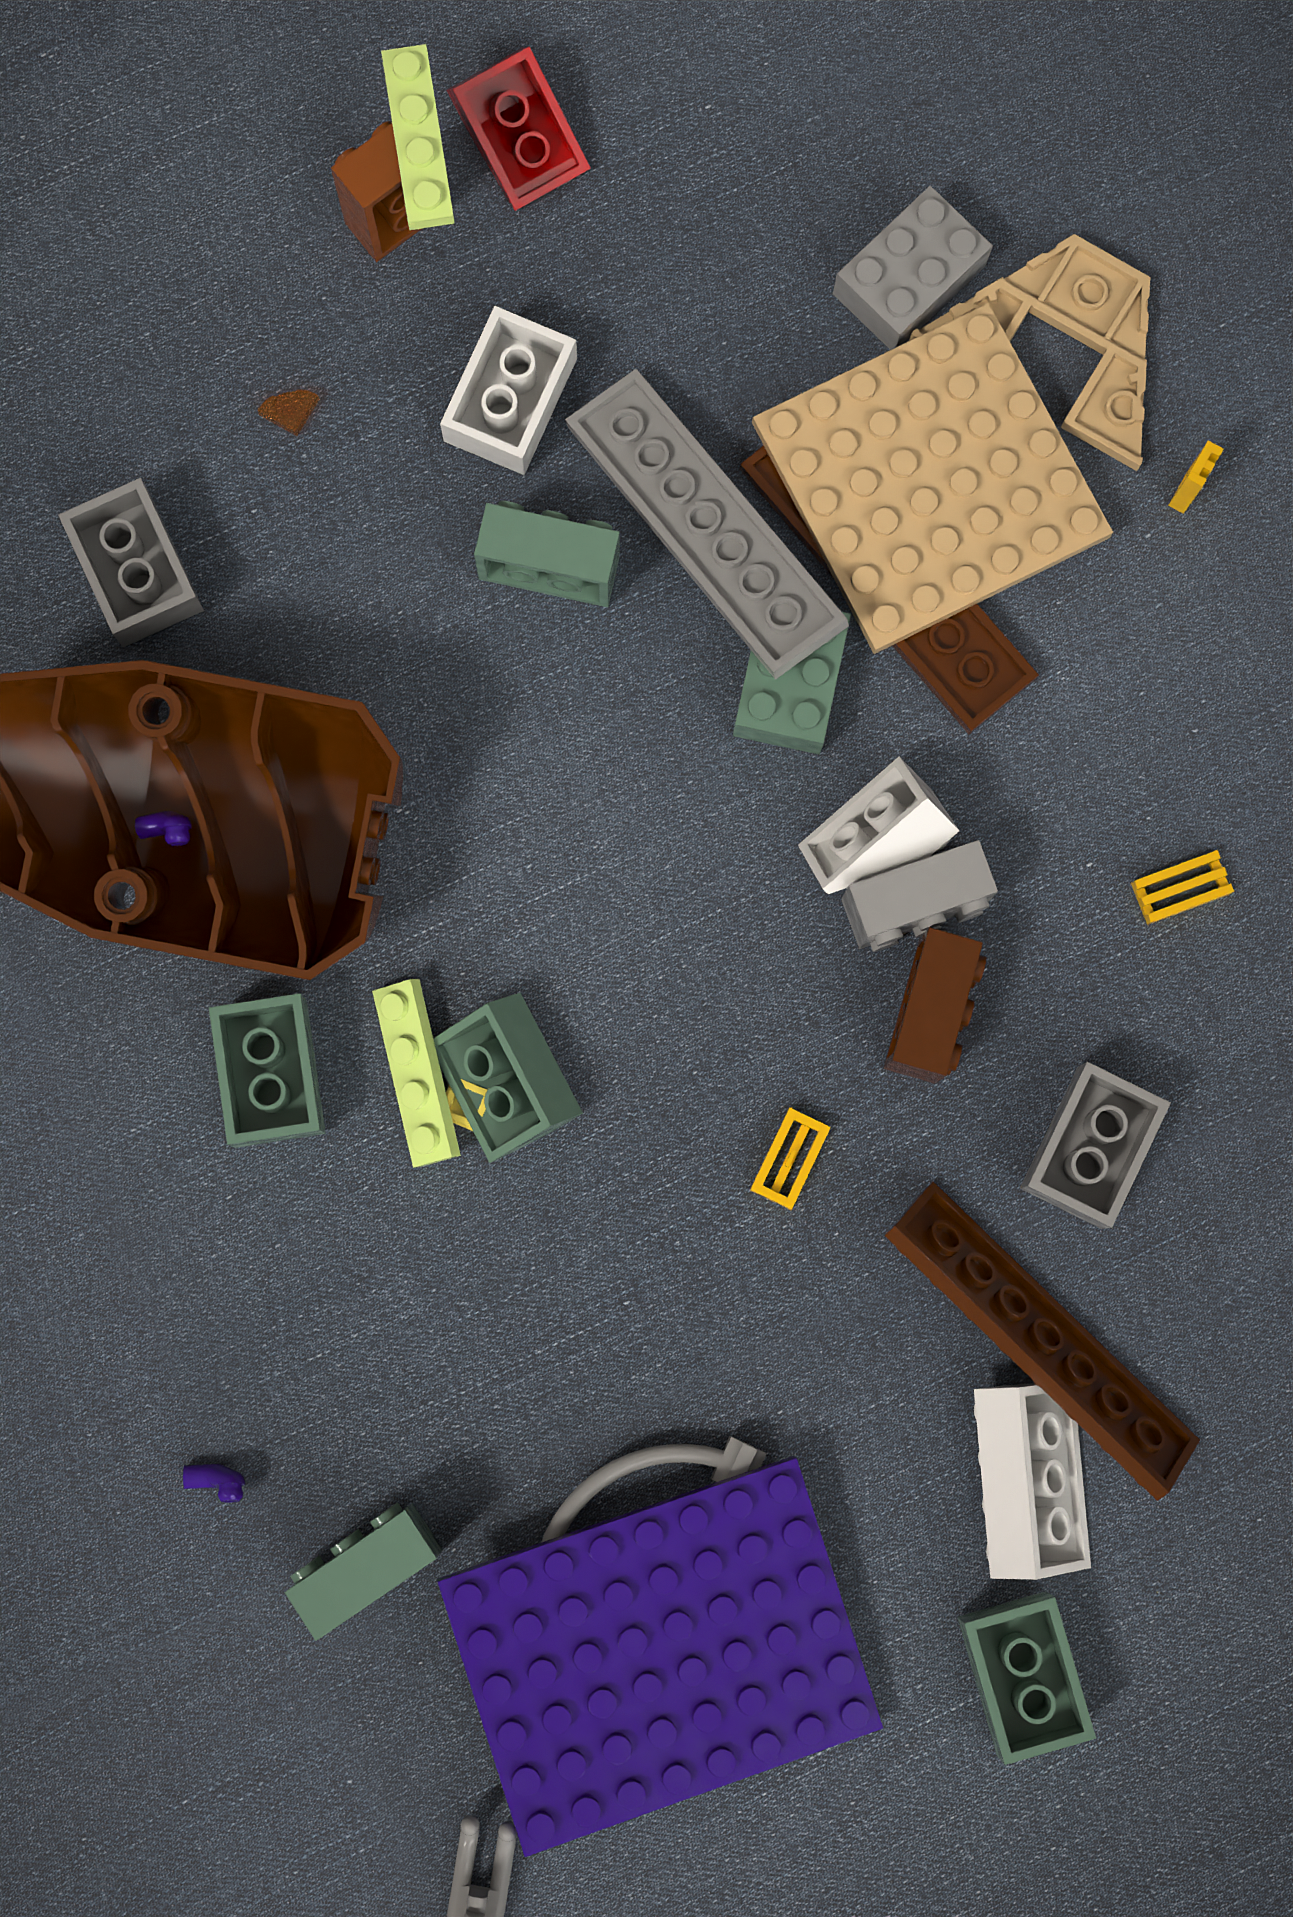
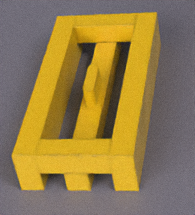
[1168,440,1224,514]
[1131,850,1234,925]
[750,1108,831,1210]

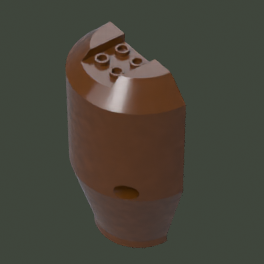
[0,660,403,980]

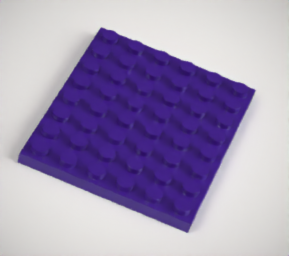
[437,1456,883,1857]

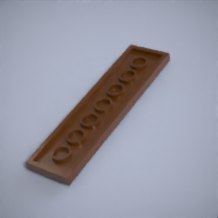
[740,445,1039,735]
[884,1181,1200,1501]

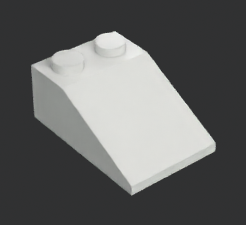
[798,756,959,894]

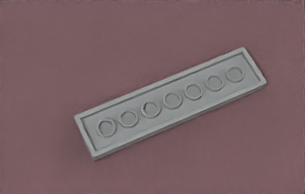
[565,369,849,680]

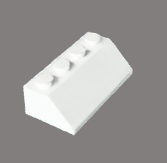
[974,1383,1091,1580]

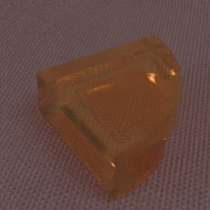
[257,389,319,436]

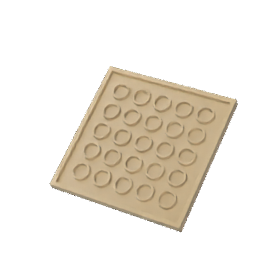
[752,303,1113,654]

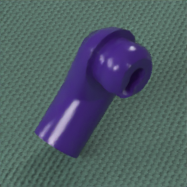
[135,811,192,846]
[183,1464,246,1503]

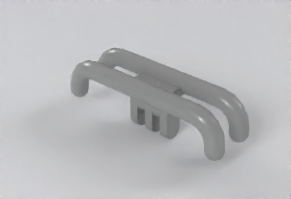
[447,1815,517,1917]

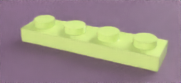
[381,44,455,230]
[372,979,461,1168]

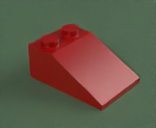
[447,46,591,211]

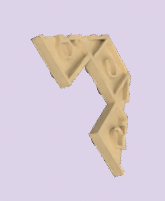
[909,234,1150,471]

